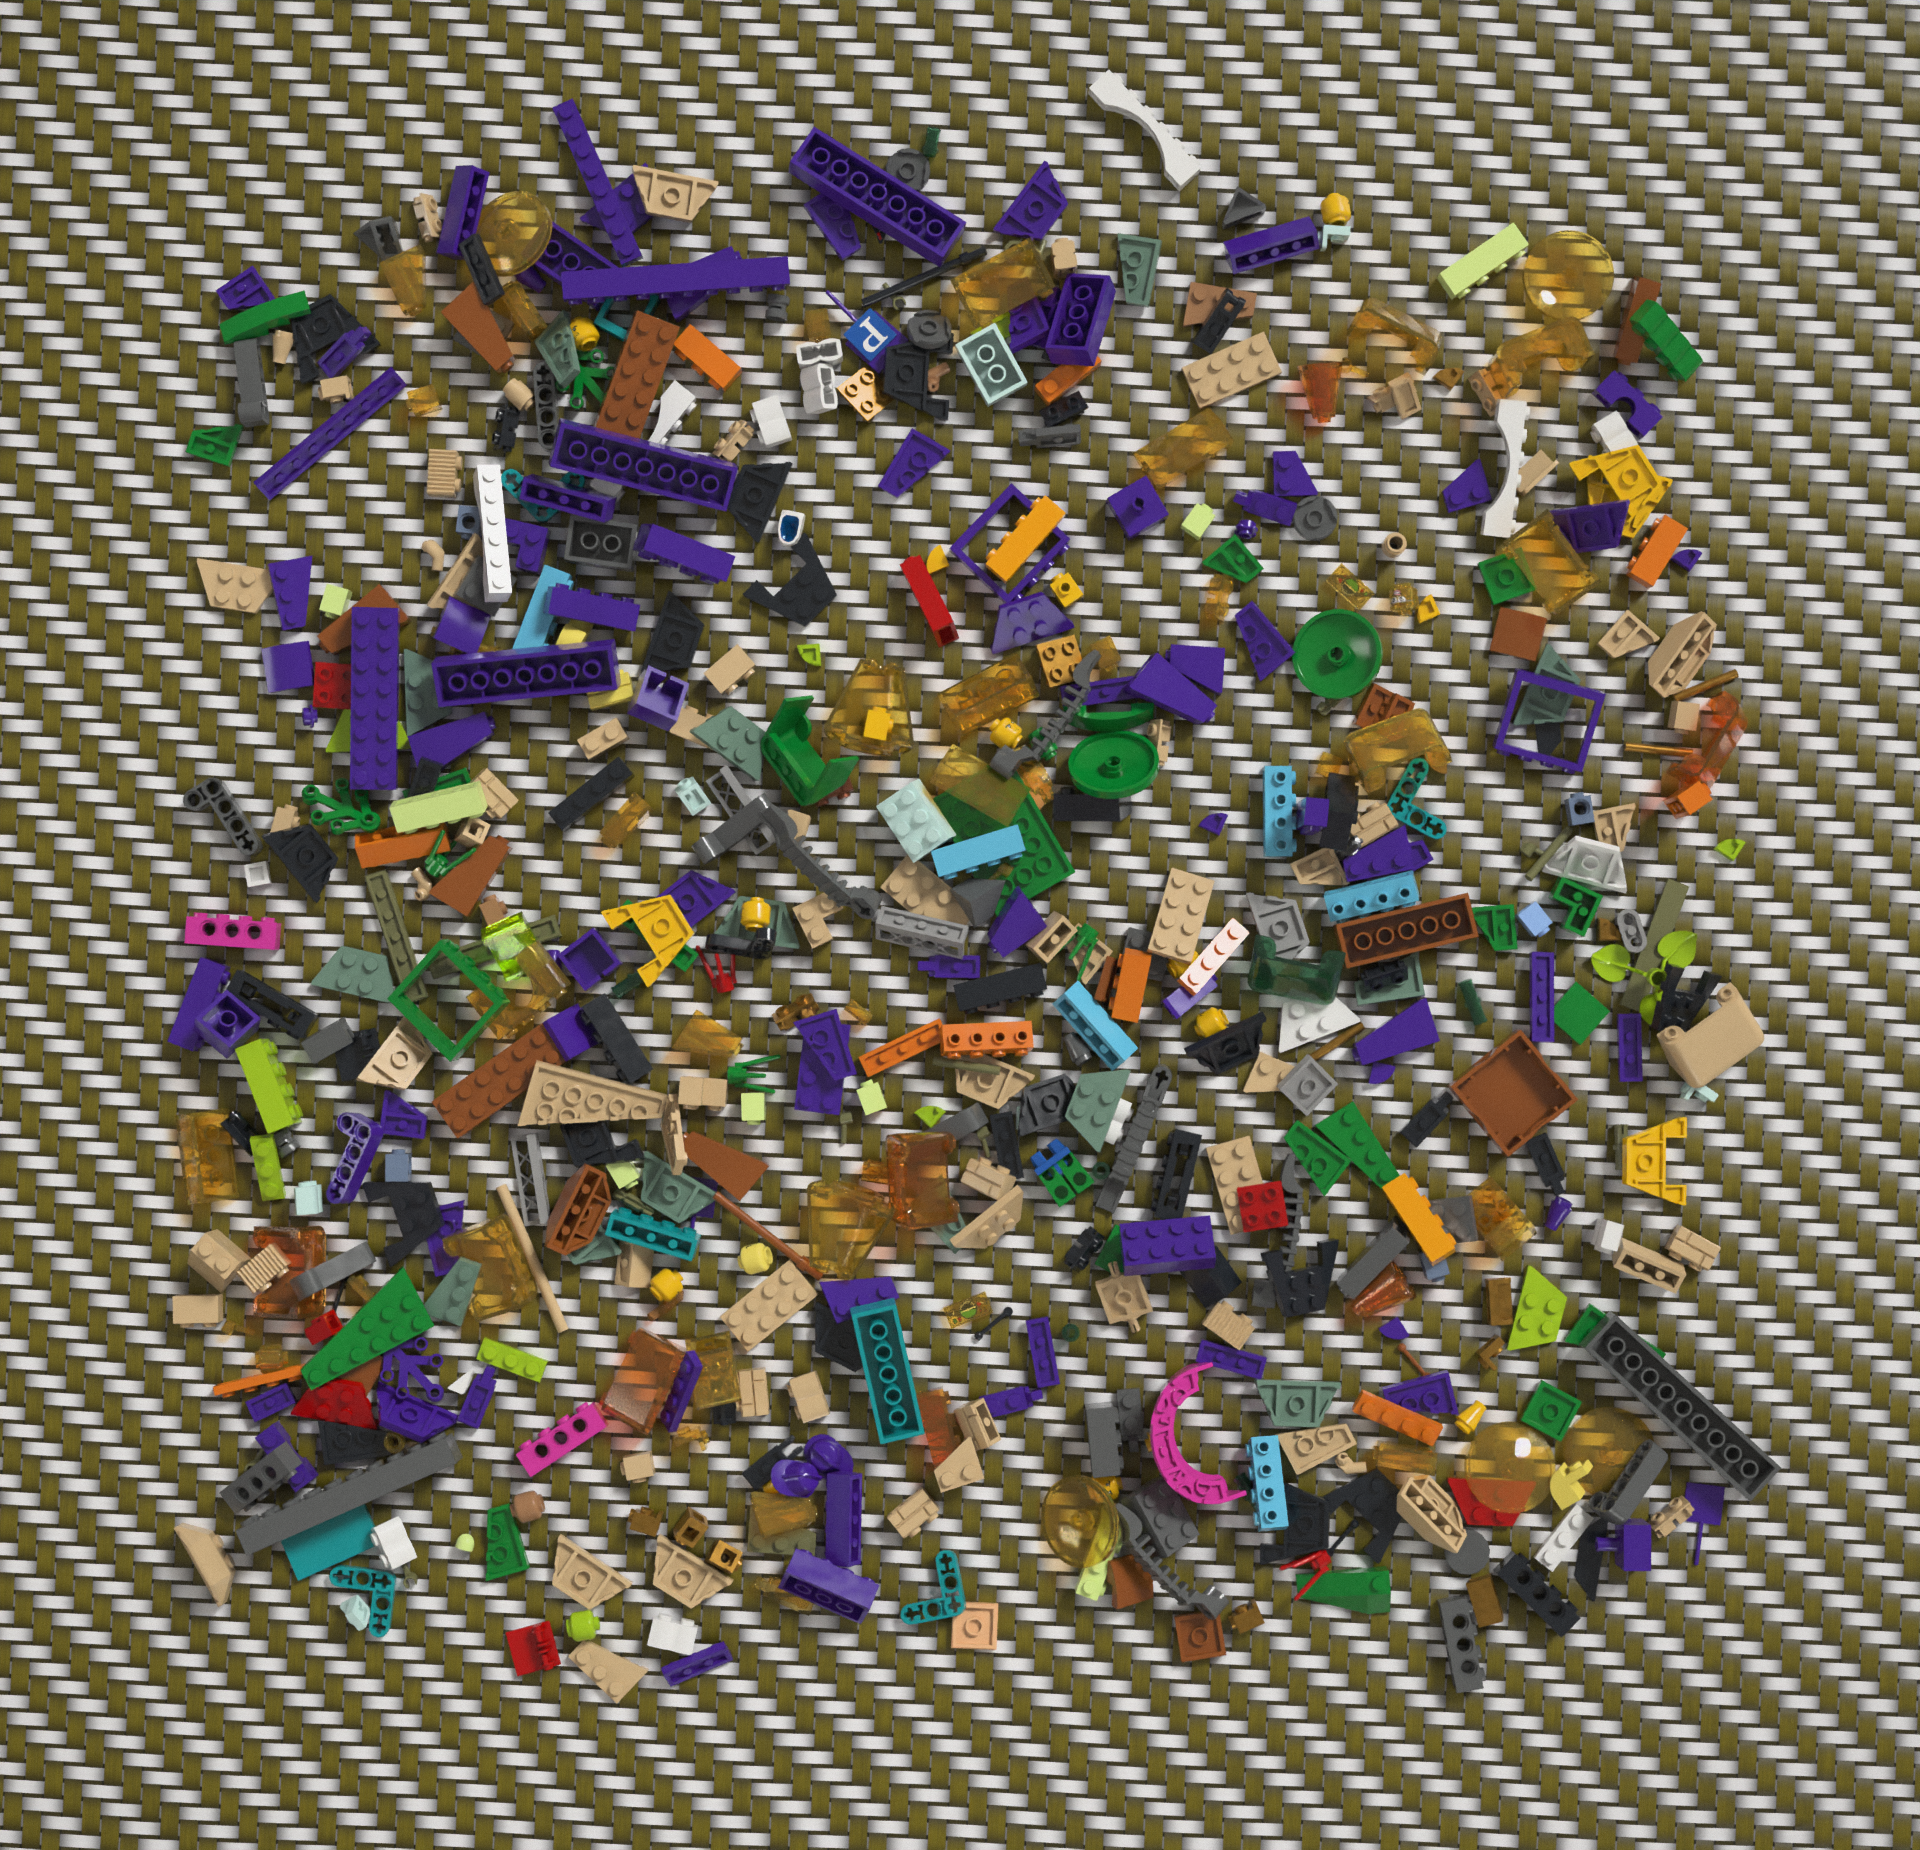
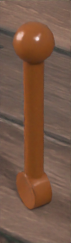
[1397,1343,1430,1376]

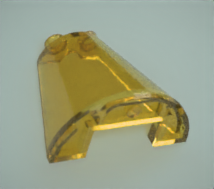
[824,658,914,756]
[807,1180,895,1280]

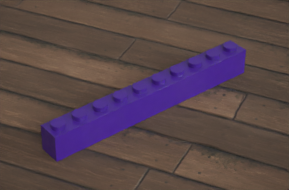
[561,256,790,305]

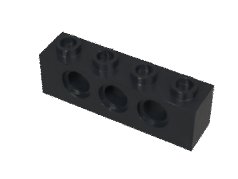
[1493,1551,1581,1638]

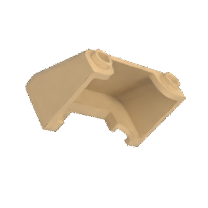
[1657,982,1764,1088]

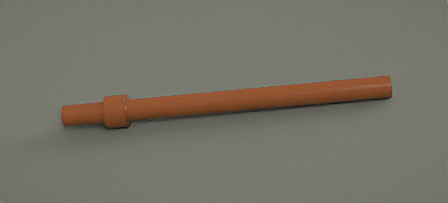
[712,1191,823,1281]

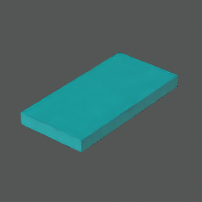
[281,1504,375,1581]

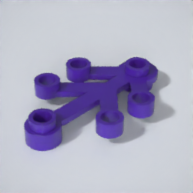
[380,1337,444,1402]

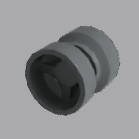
[765,294,790,322]
[274,1128,301,1159]

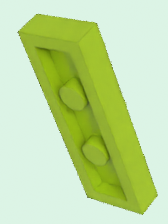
[250,1133,286,1201]
[476,1337,549,1383]

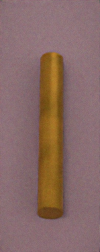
[1672,669,1739,701]
[1624,742,1693,758]
[1309,1022,1365,1061]

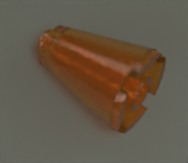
[1297,361,1343,423]
[1351,1261,1417,1318]

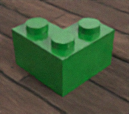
[1548,877,1603,937]

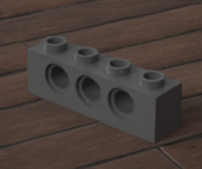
[219,1441,302,1514]
[1437,1595,1486,1693]

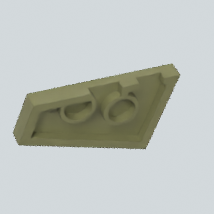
[747,1505,817,1556]

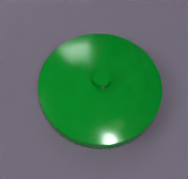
[1292,609,1383,700]
[1068,730,1159,799]

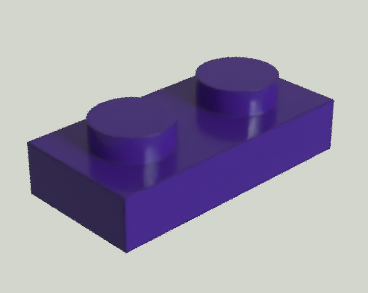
[245,1382,297,1422]

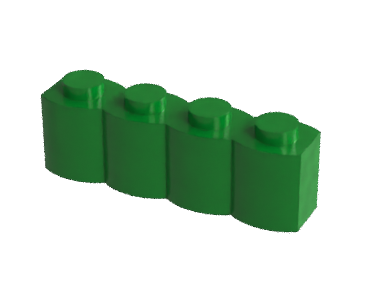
[1629,299,1703,382]

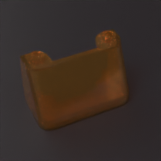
[1667,691,1748,789]
[885,1131,960,1231]
[253,1225,326,1319]
[599,1327,689,1436]

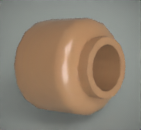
[510,1491,545,1523]

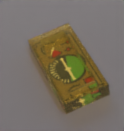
[1326,563,1375,611]
[943,1291,993,1329]

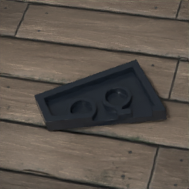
[318,1420,393,1465]

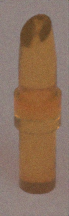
[647,1291,684,1322]

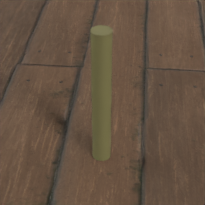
[1525,826,1573,881]
[932,1056,1001,1075]

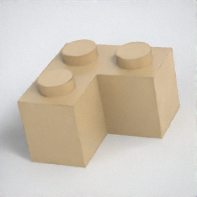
[792,893,844,949]
[678,1076,728,1111]

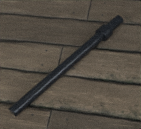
[861,246,987,308]

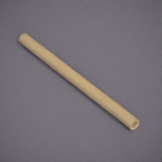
[496,1184,569,1333]

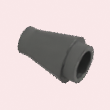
[1063,1032,1093,1067]

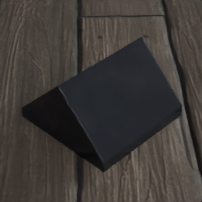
[1180,1245,1242,1308]

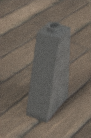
[1337,1215,1411,1299]

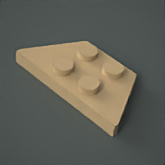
[632,165,719,223]
[427,532,483,609]
[197,558,273,614]
[356,1016,432,1090]
[955,1054,1035,1109]
[950,1185,1024,1249]
[552,1534,633,1610]
[653,1534,734,1608]

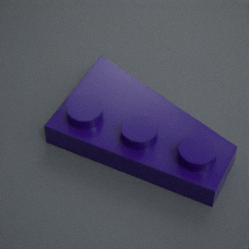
[267,556,312,631]
[793,1009,857,1081]
[819,1277,899,1325]

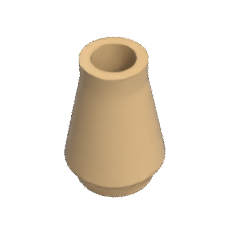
[272,330,294,364]

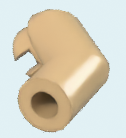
[422,540,445,572]
[411,867,432,901]
[1335,1452,1367,1474]

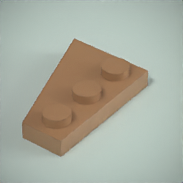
[1183,282,1257,327]

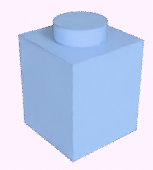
[1515,901,1553,937]

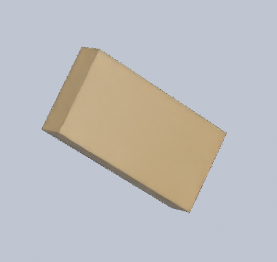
[1388,372,1422,420]

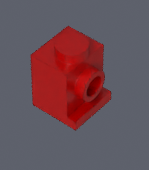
[304,1309,343,1346]

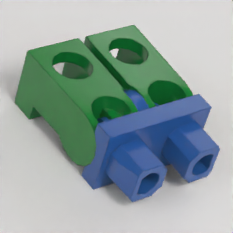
[1030,1139,1094,1208]

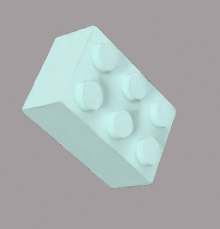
[955,323,1028,407]
[876,779,956,863]

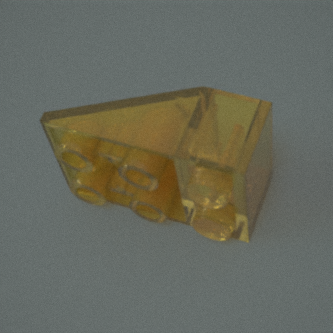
[1466,1176,1537,1261]
[685,1331,742,1410]

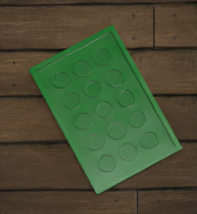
[933,766,1075,916]

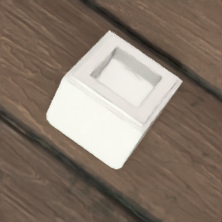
[448,1370,475,1394]

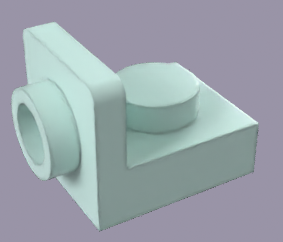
[1317,225,1351,251]
[675,776,711,816]
[1680,1082,1719,1103]
[340,1595,371,1631]

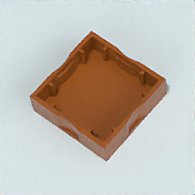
[1447,1029,1578,1157]

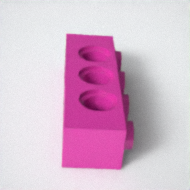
[184,912,281,950]
[516,1401,609,1477]

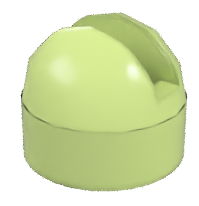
[455,1534,474,1552]

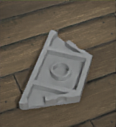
[1246,892,1310,976]

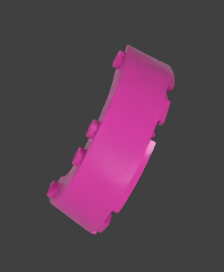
[1150,1362,1247,1504]

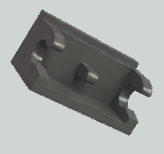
[301,1017,354,1064]

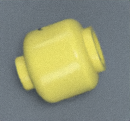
[737,1243,773,1275]

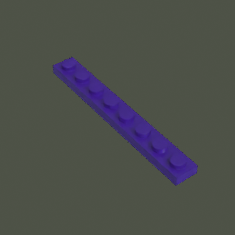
[553,98,643,267]
[254,367,407,500]

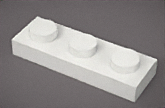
[1533,1503,1594,1572]

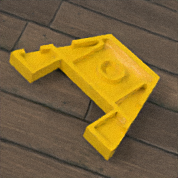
[1568,445,1662,530]
[1587,455,1673,539]
[601,895,695,987]
[1622,1117,1687,1205]

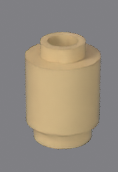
[503,378,535,412]
[1382,532,1407,558]

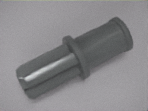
[1335,835,1363,860]

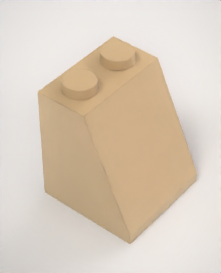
[187,1229,252,1293]

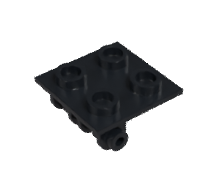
[335,1028,380,1082]

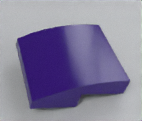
[433,596,491,654]
[261,641,315,693]

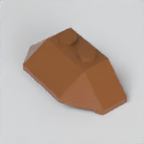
[545,1164,612,1256]

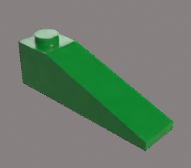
[1296,1566,1391,1614]

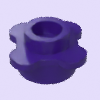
[1234,520,1258,539]
[302,705,318,728]

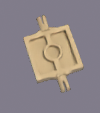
[1095,1261,1153,1333]

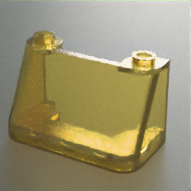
[950,236,1056,329]
[1345,297,1442,376]
[1501,509,1602,615]
[1344,708,1452,793]
[442,1213,538,1322]

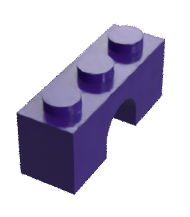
[1591,370,1663,440]
[255,1421,319,1492]

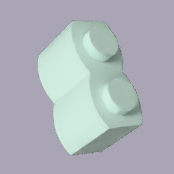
[294,1180,323,1215]

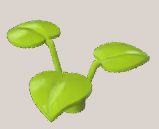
[1591,931,1697,1025]

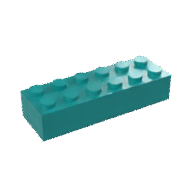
[850,1298,925,1444]

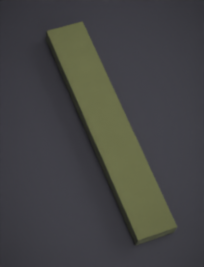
[364,869,429,1002]
[1619,878,1690,1012]
[429,915,562,980]

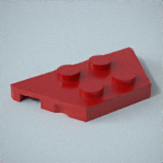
[291,1378,379,1430]
[1447,1477,1535,1526]

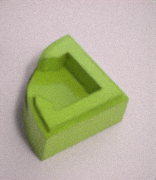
[797,644,821,667]
[1713,839,1746,861]
[914,1106,946,1128]

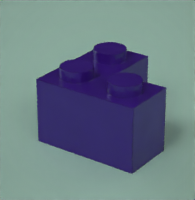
[505,518,551,575]

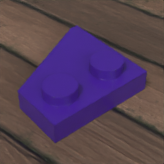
[215,266,276,311]
[1272,451,1318,497]
[1442,459,1492,513]
[380,1090,428,1139]

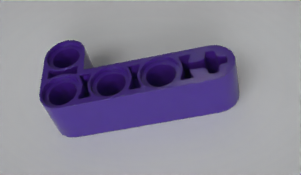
[326,1112,383,1204]

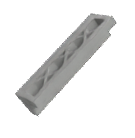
[706,765,776,856]
[875,906,969,959]
[510,1133,551,1227]

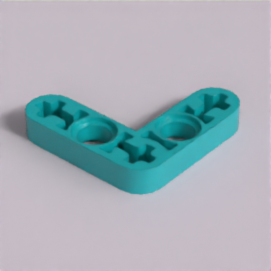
[501,469,586,523]
[1387,758,1447,840]
[901,1550,966,1625]
[329,1565,396,1637]

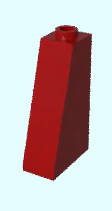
[900,555,959,648]

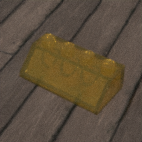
[1132,407,1234,492]
[937,653,1040,738]
[929,744,1031,827]
[175,1108,240,1205]

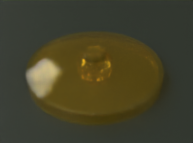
[476,191,552,277]
[1523,230,1614,322]
[1564,1407,1654,1495]
[1464,1421,1556,1514]
[1041,1475,1119,1568]

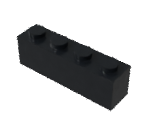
[548,756,635,832]
[953,963,1047,1015]
[579,993,653,1085]

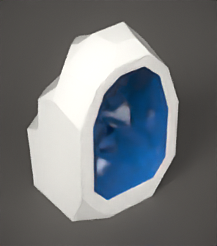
[778,510,805,547]

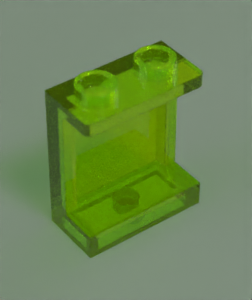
[481,911,547,982]

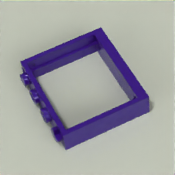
[949,483,1070,604]
[1492,668,1606,774]

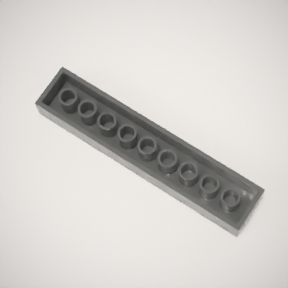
[1579,1311,1781,1501]
[236,1431,463,1556]

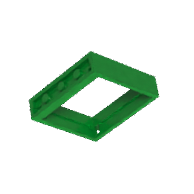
[387,939,510,1062]

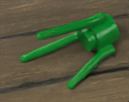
[424,830,476,878]
[1059,923,1099,981]
[728,1054,781,1094]

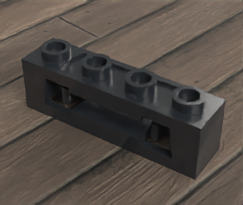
[225,970,320,1040]
[1151,1128,1202,1220]

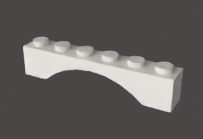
[1088,70,1200,191]
[589,380,697,502]
[1480,399,1530,538]
[473,465,512,602]

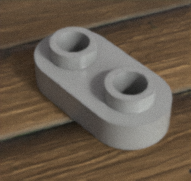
[1617,909,1647,954]

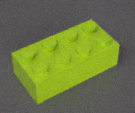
[235,1038,303,1134]

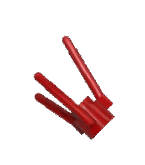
[696,945,737,993]
[1279,1549,1331,1601]

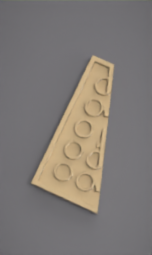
[517,1060,668,1126]

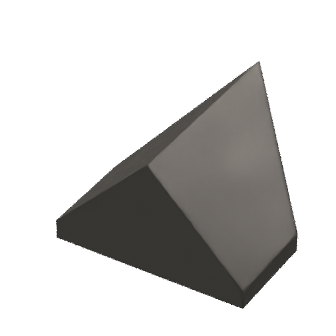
[1222,186,1266,230]
[353,216,404,261]
[950,878,1006,928]

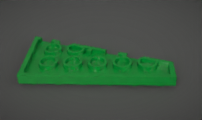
[300,1266,434,1390]

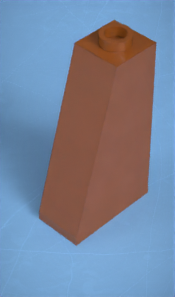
[1613,275,1661,366]
[441,281,515,375]
[317,584,411,656]
[429,835,513,917]
[683,1131,770,1201]

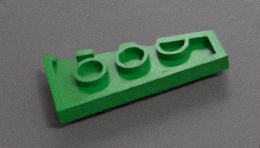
[1314,1101,1400,1190]

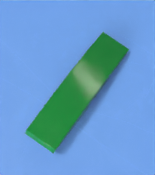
[219,290,311,345]

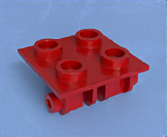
[313,662,351,710]
[1237,1181,1289,1233]
[506,1620,561,1676]

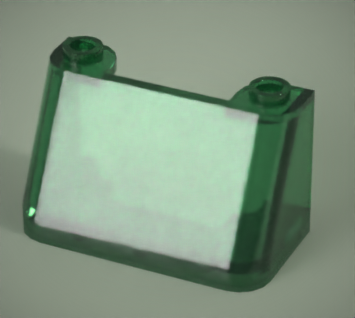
[1247,934,1346,1005]

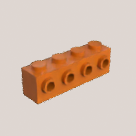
[355,822,451,869]
[939,1021,1034,1059]

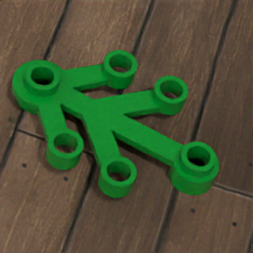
[555,349,614,410]
[302,778,381,835]

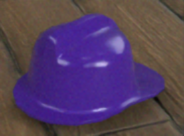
[804,1434,854,1480]
[770,1459,822,1498]

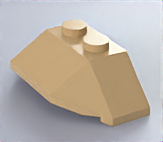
[1648,611,1717,698]
[1397,1474,1467,1553]
[174,1523,236,1607]

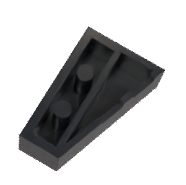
[1319,772,1359,851]
[1053,787,1132,822]

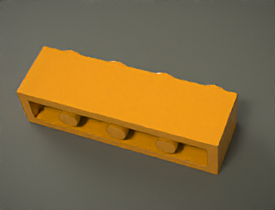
[985,495,1066,584]
[1382,1173,1457,1266]

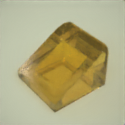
[1314,751,1343,778]

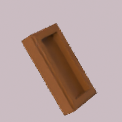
[1094,956,1119,1003]

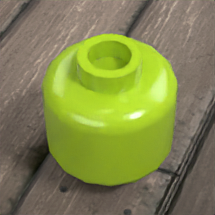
[566,1610,600,1642]

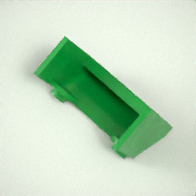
[760,695,859,806]

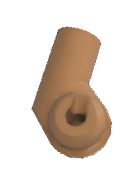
[927,362,951,392]

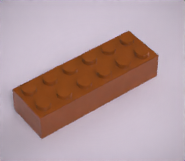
[593,310,680,439]
[1333,893,1479,969]
[432,1023,571,1139]

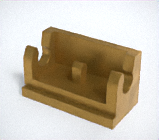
[1485,1277,1514,1326]
[1466,1573,1504,1628]

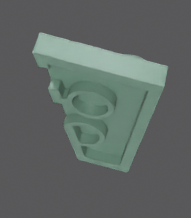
[1118,233,1162,308]
[1354,951,1425,1006]
[424,1257,482,1326]

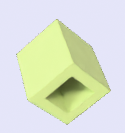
[1180,503,1215,541]
[319,584,352,620]
[857,1079,887,1115]
[741,1092,766,1125]
[606,1162,641,1190]

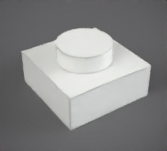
[244,861,272,888]

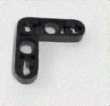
[705,927,777,960]

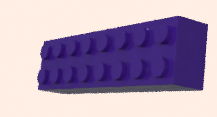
[788,127,966,267]
[549,418,738,511]
[350,607,400,790]
[431,639,621,707]

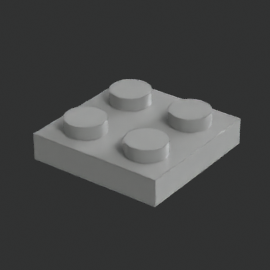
[1276,1054,1338,1116]

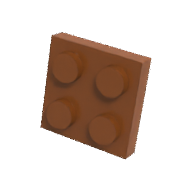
[1174,1611,1226,1662]

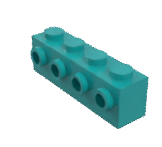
[605,1207,701,1261]

